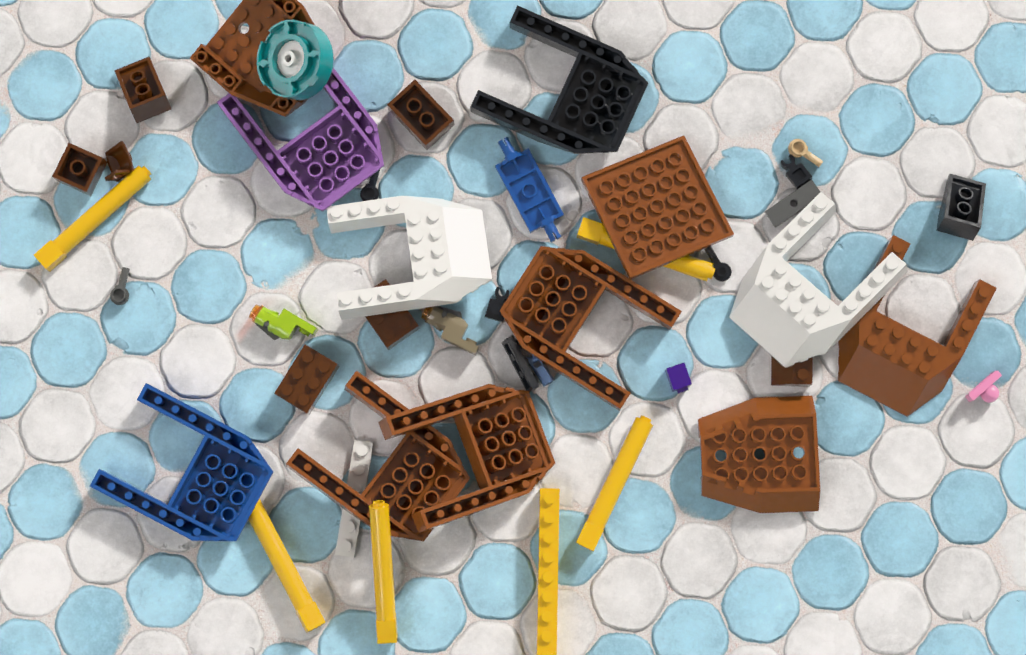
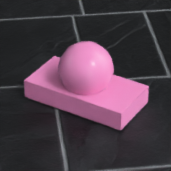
[965,370,1002,403]

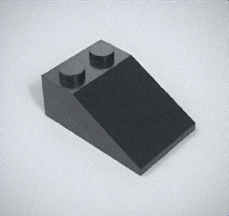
[936,174,986,241]

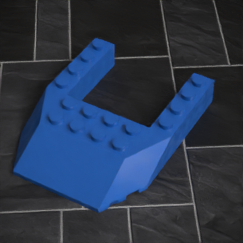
[90,383,273,541]

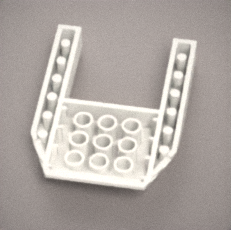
[729,192,907,368]
[327,196,492,320]

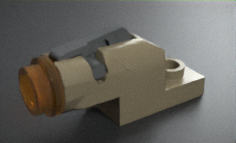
[421,306,479,356]

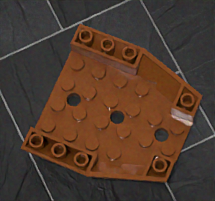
[190,0,334,117]
[698,395,820,513]

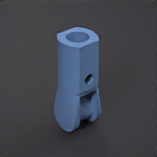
[527,356,555,387]

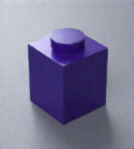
[665,363,692,394]

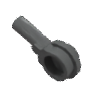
[110,267,130,305]

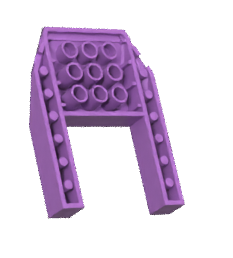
[217,67,384,211]

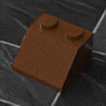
[771,356,813,387]

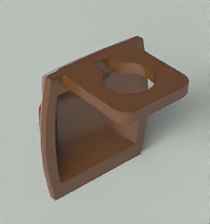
[105,141,134,182]

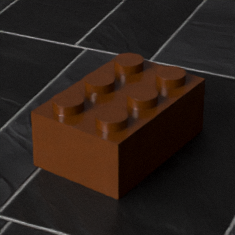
[387,80,455,150]
[365,279,420,350]
[274,344,340,415]

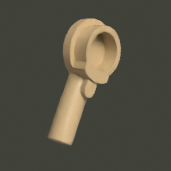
[788,139,823,167]

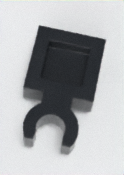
[781,154,812,189]
[485,287,509,323]

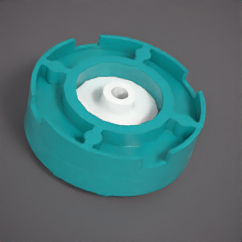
[257,20,333,100]

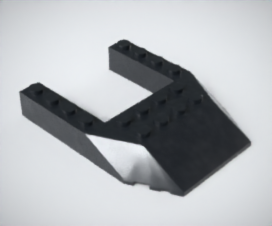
[470,5,648,154]

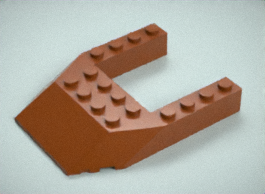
[838,235,997,417]
[500,246,682,411]
[286,371,470,542]
[378,384,555,533]

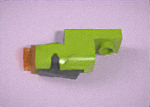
[249,304,318,340]

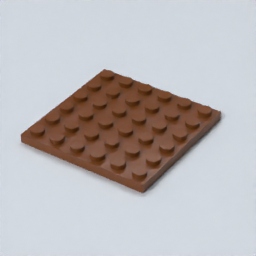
[581,135,734,280]

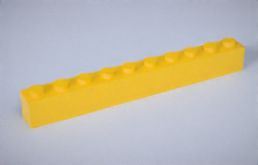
[537,488,560,655]

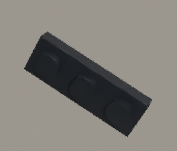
[502,335,539,393]

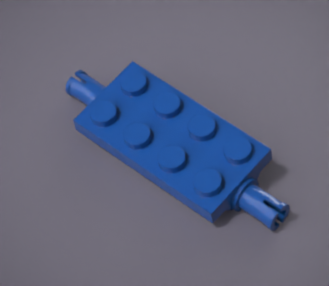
[495,137,564,243]

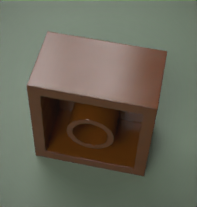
[52,143,107,196]

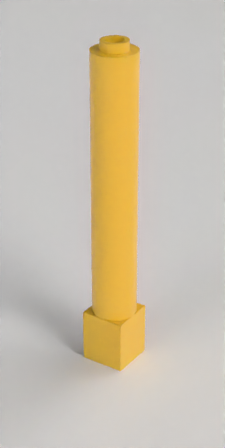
[34,165,152,272]
[577,217,715,282]
[576,415,653,551]
[249,499,325,633]
[369,500,398,644]

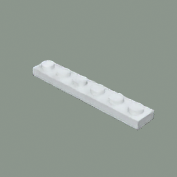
[335,440,374,558]

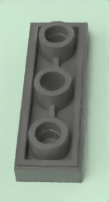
[764,180,820,228]

